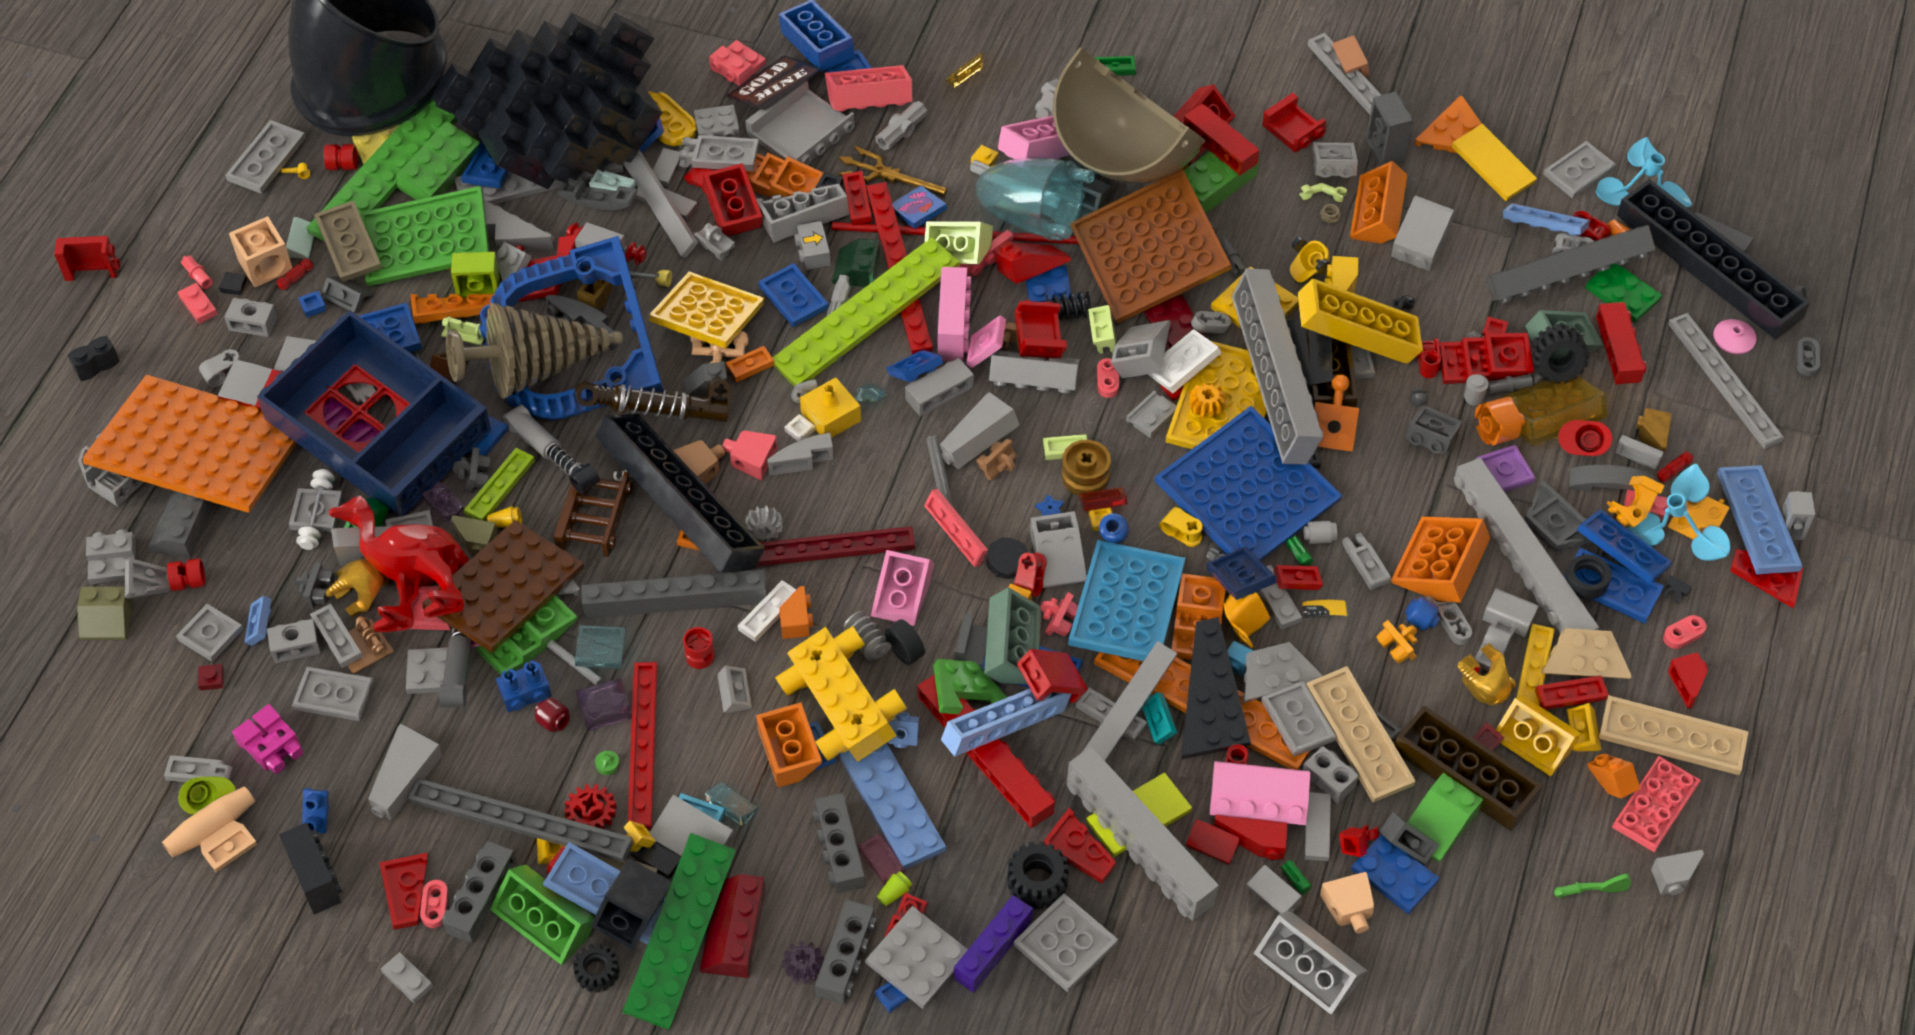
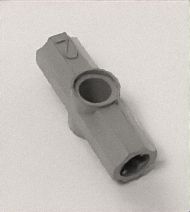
[876,101,928,150]

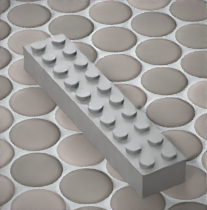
[1232,268,1323,464]

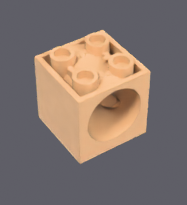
[229,216,292,288]

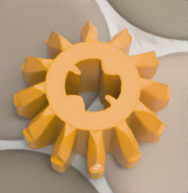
[1189,382,1226,419]

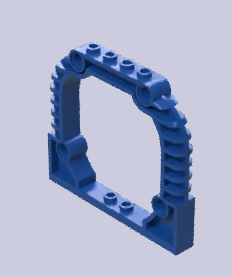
[479,236,664,420]

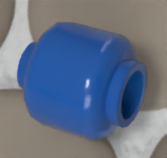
[1099,513,1130,544]
[1404,597,1440,631]

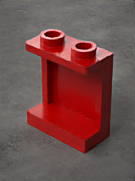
[1262,93,1327,153]
[54,236,120,281]
[1014,300,1067,359]
[1017,649,1088,703]

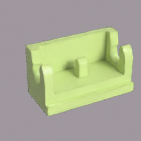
[1088,305,1117,354]

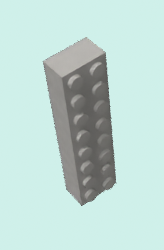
[1067,747,1219,922]

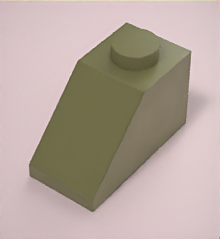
[451,515,498,555]

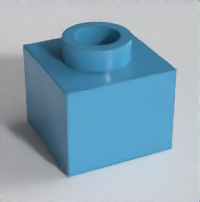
[1227,641,1253,676]

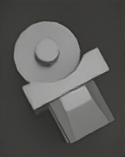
[694,223,735,261]

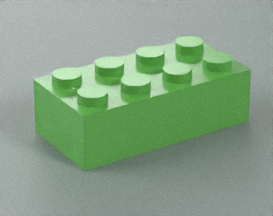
[396,121,480,200]
[1184,151,1259,214]

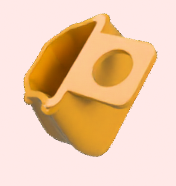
[1224,592,1270,649]

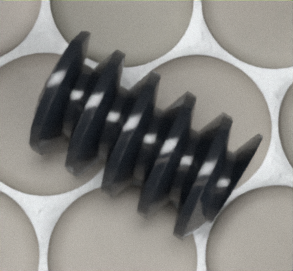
[1046,291,1091,320]

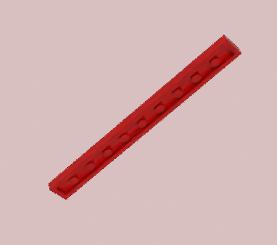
[866,182,933,355]

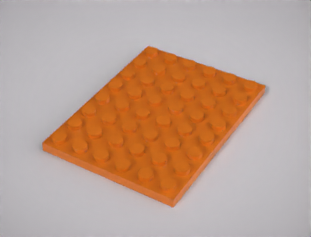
[83,375,297,513]

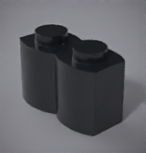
[67,336,120,381]

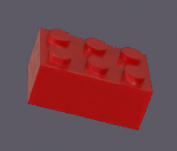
[702,163,762,237]

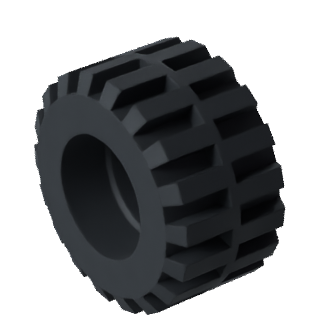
[1530,324,1589,384]
[1007,841,1069,909]

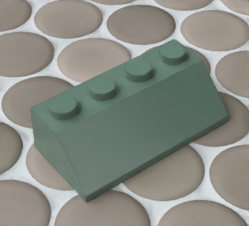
[984,587,1041,684]

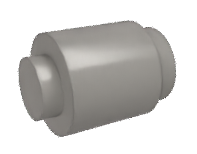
[1464,374,1489,406]
[1303,521,1337,544]

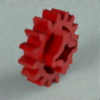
[564,784,617,830]

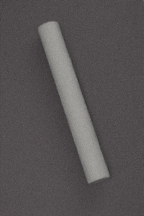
[547,640,603,686]

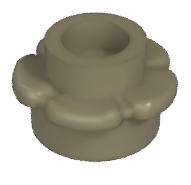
[1320,204,1341,223]

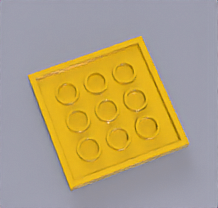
[649,271,764,349]

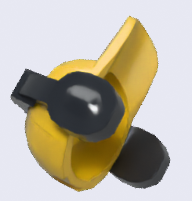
[1290,237,1331,283]

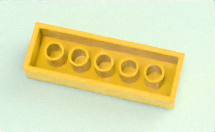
[1298,278,1423,364]

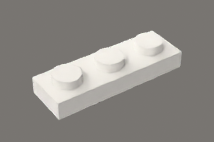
[738,580,796,642]

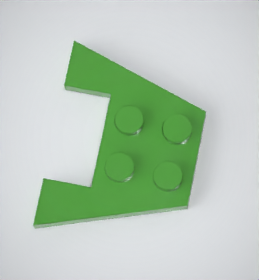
[933,659,1008,714]

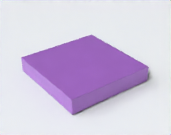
[1476,445,1536,492]

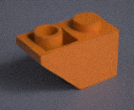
[779,586,813,639]
[1587,754,1641,799]

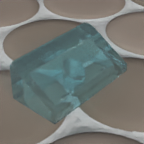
[705,782,758,826]

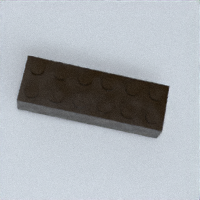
[1395,706,1543,831]

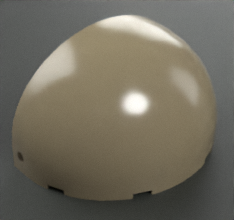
[1053,47,1206,183]

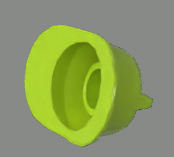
[178,776,236,814]

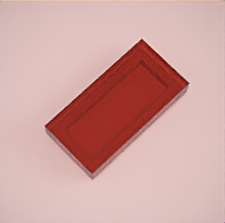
[1079,487,1128,512]

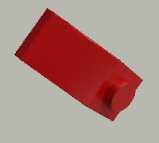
[1668,652,1708,709]

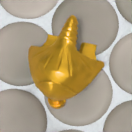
[326,559,389,617]
[1457,643,1516,706]

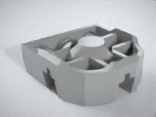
[78,433,144,507]

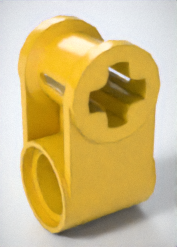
[1159,507,1202,547]

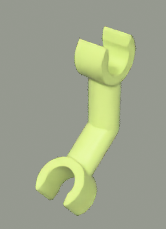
[1299,183,1347,202]

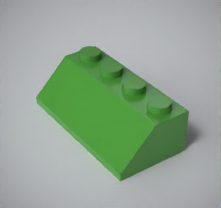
[490,864,595,965]

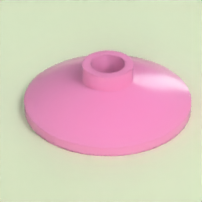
[1713,319,1757,354]

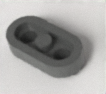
[1796,337,1820,376]

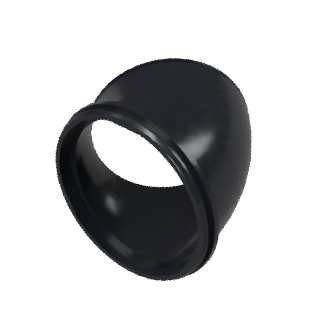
[288,0,447,136]

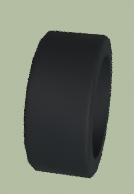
[1566,554,1611,599]
[885,619,925,665]

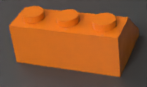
[756,702,822,788]

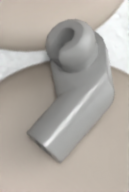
[791,379,818,403]

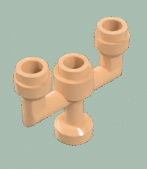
[690,331,748,363]

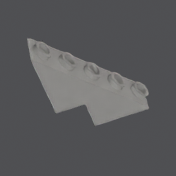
[484,199,554,252]

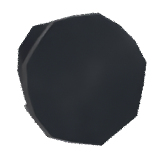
[986,537,1028,579]

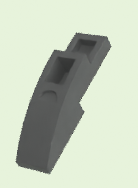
[545,295,618,350]

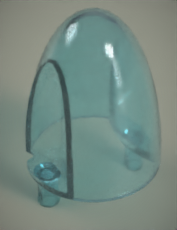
[975,158,1095,241]

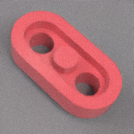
[1097,358,1119,398]
[1663,615,1707,649]
[420,880,449,928]

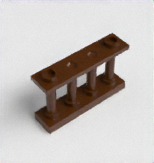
[554,471,633,557]

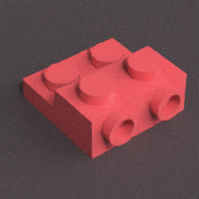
[709,40,766,86]

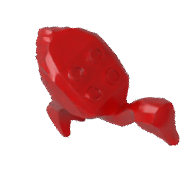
[329,496,469,632]

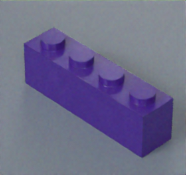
[954,895,1033,993]

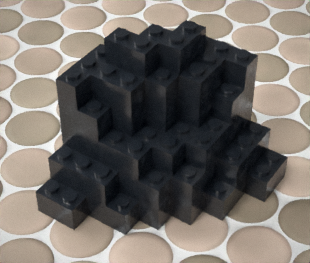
[432,12,663,190]

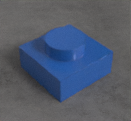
[298,291,327,318]

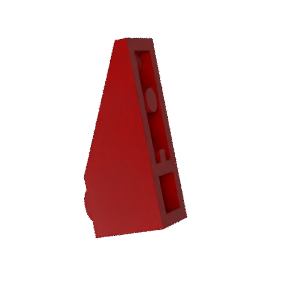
[1214,815,1288,860]

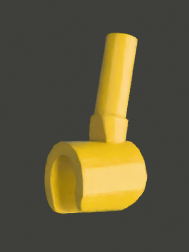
[281,163,310,179]

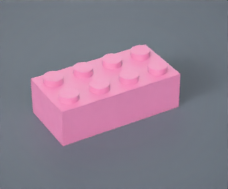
[998,115,1071,166]
[938,267,971,361]

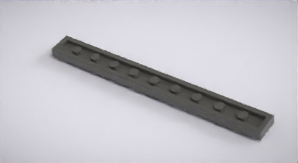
[408,778,634,863]

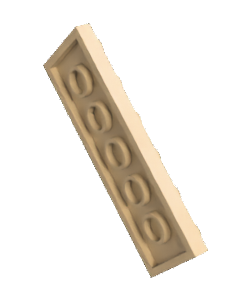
[1306,666,1416,803]
[1598,695,1749,775]

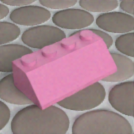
[1210,761,1310,825]

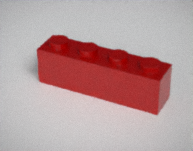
[1184,104,1259,176]
[1596,302,1647,385]

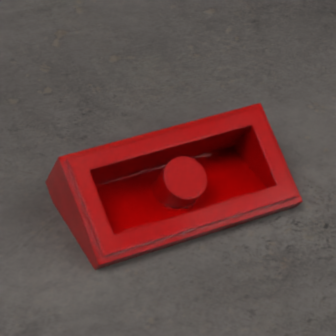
[1185,819,1240,865]

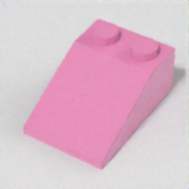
[871,550,935,626]

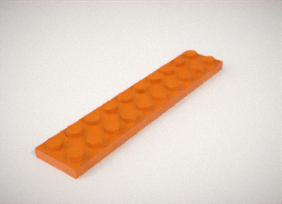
[1094,652,1312,770]

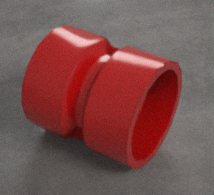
[324,144,358,171]
[167,558,206,592]
[683,627,715,669]

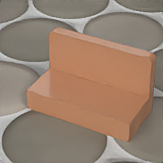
[1332,35,1370,77]

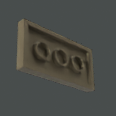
[314,201,382,282]

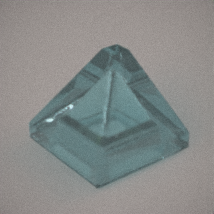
[855,383,887,402]

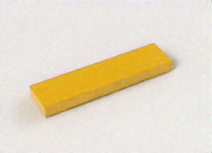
[1516,623,1555,706]

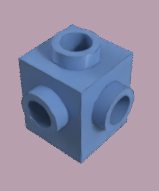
[889,712,920,748]

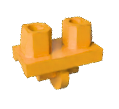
[1376,620,1418,664]

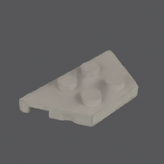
[1242,642,1323,703]

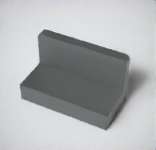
[321,276,374,313]
[955,613,988,667]

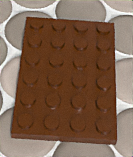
[422,520,584,653]

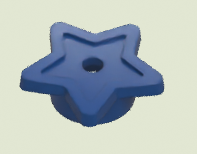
[1035,495,1064,516]

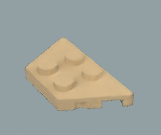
[1541,628,1631,679]

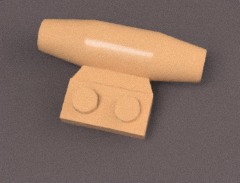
[162,786,257,873]

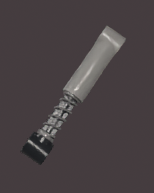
[502,405,600,494]

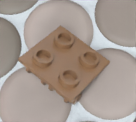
[347,616,394,674]

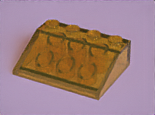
[1497,376,1608,445]

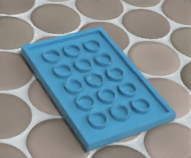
[1068,540,1186,661]

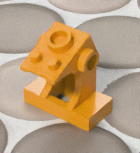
[1607,476,1665,527]

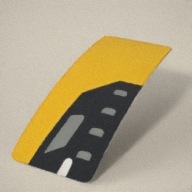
[1302,600,1347,617]

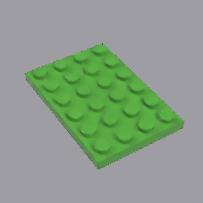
[360,186,490,287]

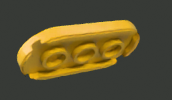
[648,91,697,146]

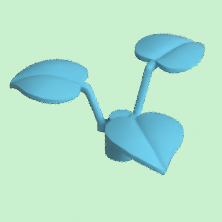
[1595,137,1692,208]
[1627,464,1731,561]

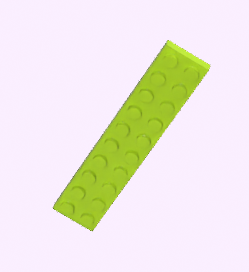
[772,237,960,387]

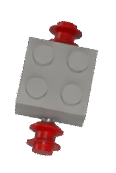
[566,222,647,271]

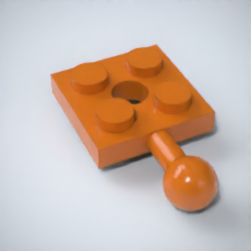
[1314,375,1359,452]

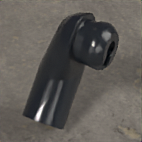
[1392,295,1415,311]

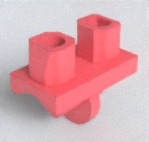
[1040,592,1078,637]

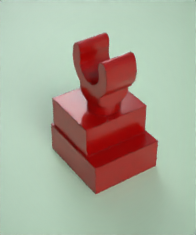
[1339,825,1379,857]

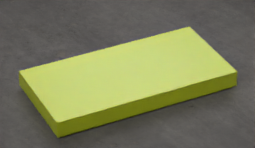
[1086,772,1192,858]

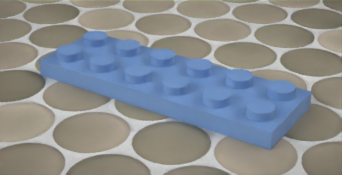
[1717,465,1802,574]
[839,743,946,870]
[543,842,666,945]

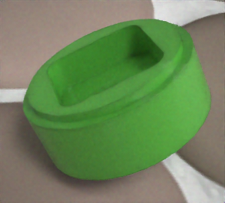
[595,751,620,775]

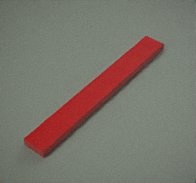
[628,662,658,830]

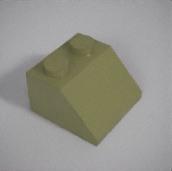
[77,587,134,640]

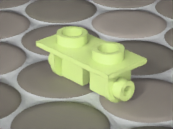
[441,316,485,345]

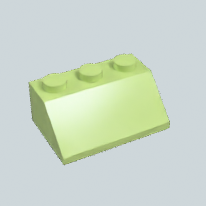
[925,222,993,264]

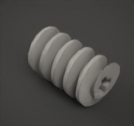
[844,611,892,661]

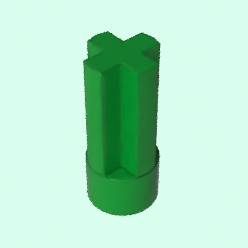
[1286,536,1314,566]
[1281,860,1312,895]

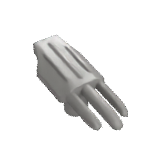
[827,275,850,316]

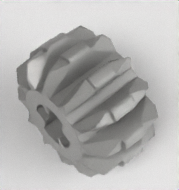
[744,505,783,542]

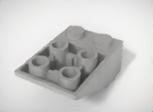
[1111,320,1170,378]
[1030,511,1087,588]

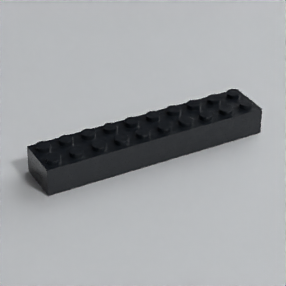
[1617,179,1810,339]
[596,414,765,573]

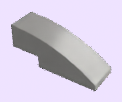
[768,433,833,475]

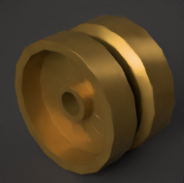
[1062,440,1111,497]

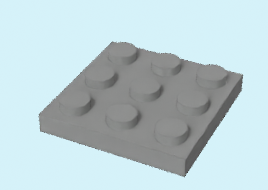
[1014,894,1118,992]
[865,906,968,1009]

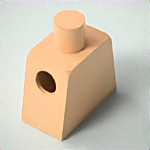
[1320,872,1374,933]

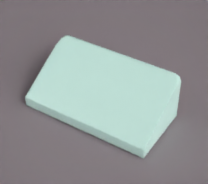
[286,217,315,259]

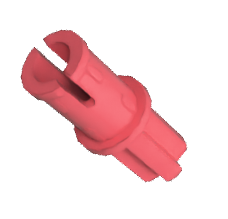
[181,255,213,289]

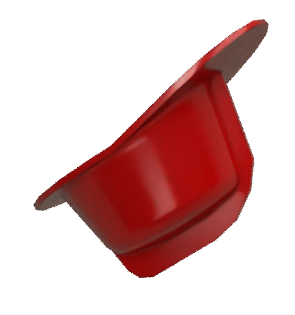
[1558,420,1612,456]

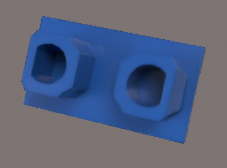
[302,788,330,833]

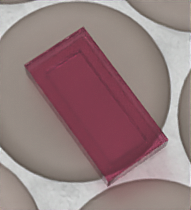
[858,834,905,885]

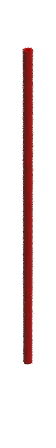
[832,222,1079,244]

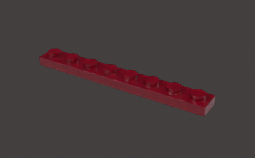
[756,526,915,567]

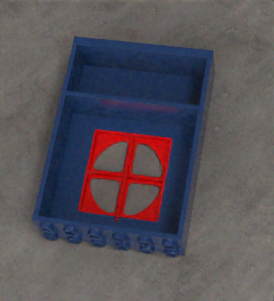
[257,310,491,517]

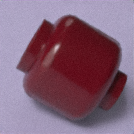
[535,698,570,733]

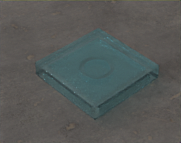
[575,625,625,669]

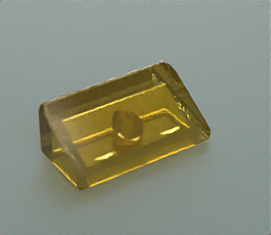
[945,52,983,88]

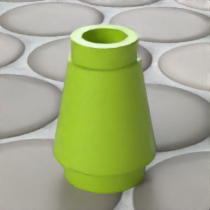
[876,871,912,907]

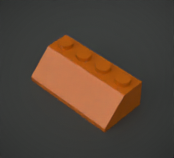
[1350,161,1407,244]

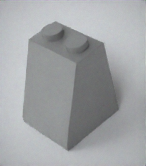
[1391,195,1454,271]

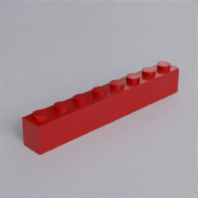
[917,675,1055,829]

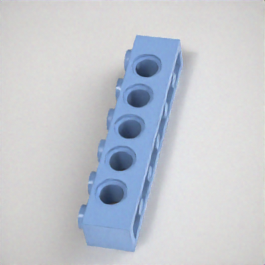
[941,689,1071,757]

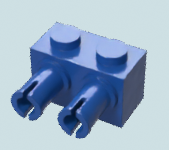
[496,661,552,712]

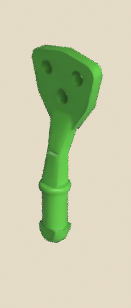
[1554,874,1631,898]

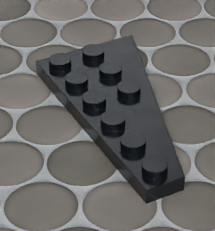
[1181,617,1251,759]

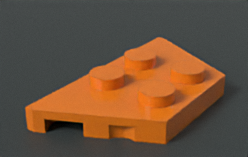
[1414,95,1482,153]

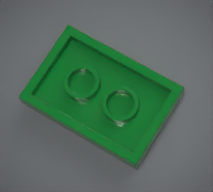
[1585,262,1663,323]

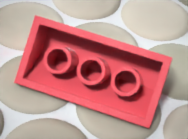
[825,65,912,111]

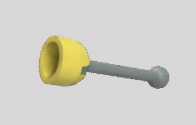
[630,270,672,287]

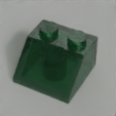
[832,238,880,287]

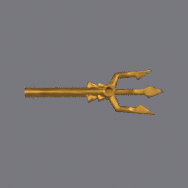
[837,146,947,196]

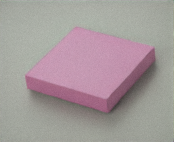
[966,315,1006,368]

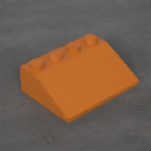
[1391,517,1491,603]

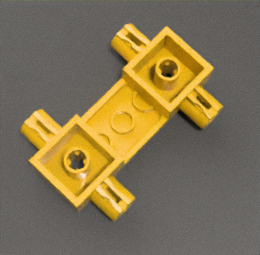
[775,626,907,762]

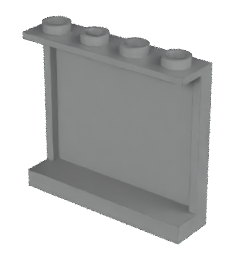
[745,80,855,165]

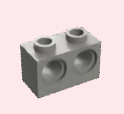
[1303,746,1359,804]

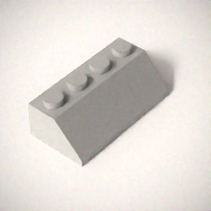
[989,350,1080,393]
[1253,910,1367,1015]

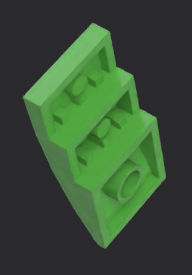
[476,595,577,675]

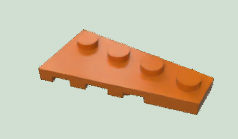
[410,294,494,324]

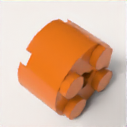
[1474,396,1525,446]

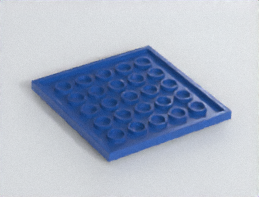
[1154,406,1342,561]

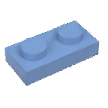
[244,596,271,646]

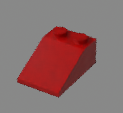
[993,242,1071,284]

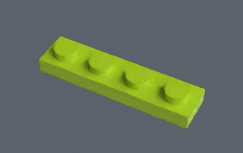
[464,448,535,521]

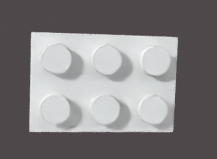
[1148,329,1221,393]

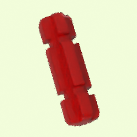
[276,258,314,290]
[1657,451,1694,483]

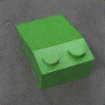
[1408,773,1483,863]

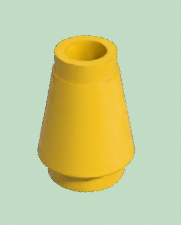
[487,506,522,528]

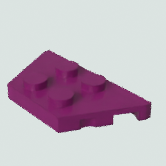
[324,398,380,442]

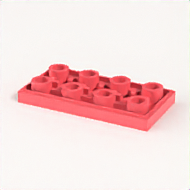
[1612,756,1701,853]

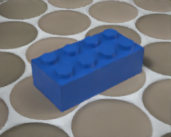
[779,0,855,72]

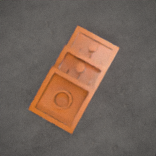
[746,153,823,198]
[1171,573,1226,660]

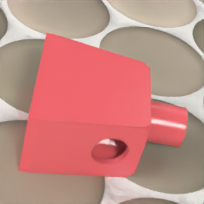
[722,431,778,480]

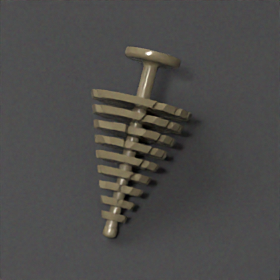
[446,303,623,399]

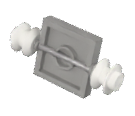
[289,469,343,550]

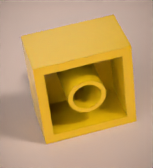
[800,377,861,438]

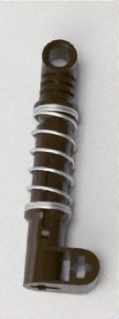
[575,376,732,422]

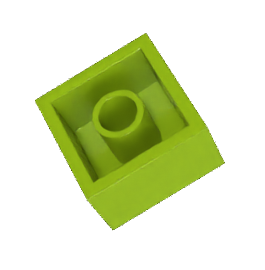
[451,252,501,298]

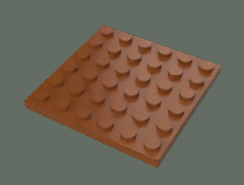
[1070,169,1232,324]

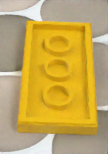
[1451,124,1537,201]

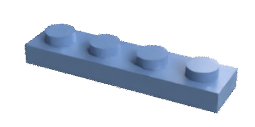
[1503,203,1589,236]

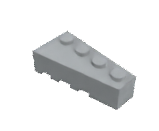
[756,184,849,242]

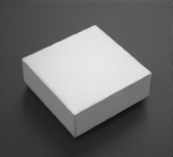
[784,414,815,441]

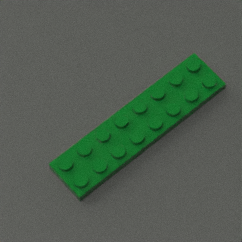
[622,833,736,1030]

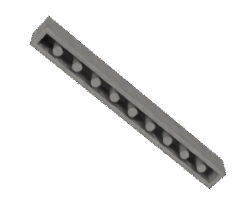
[1454,458,1599,635]

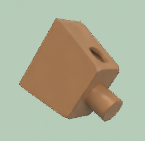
[673,440,726,484]

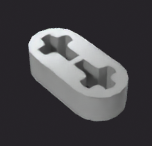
[1191,311,1231,333]

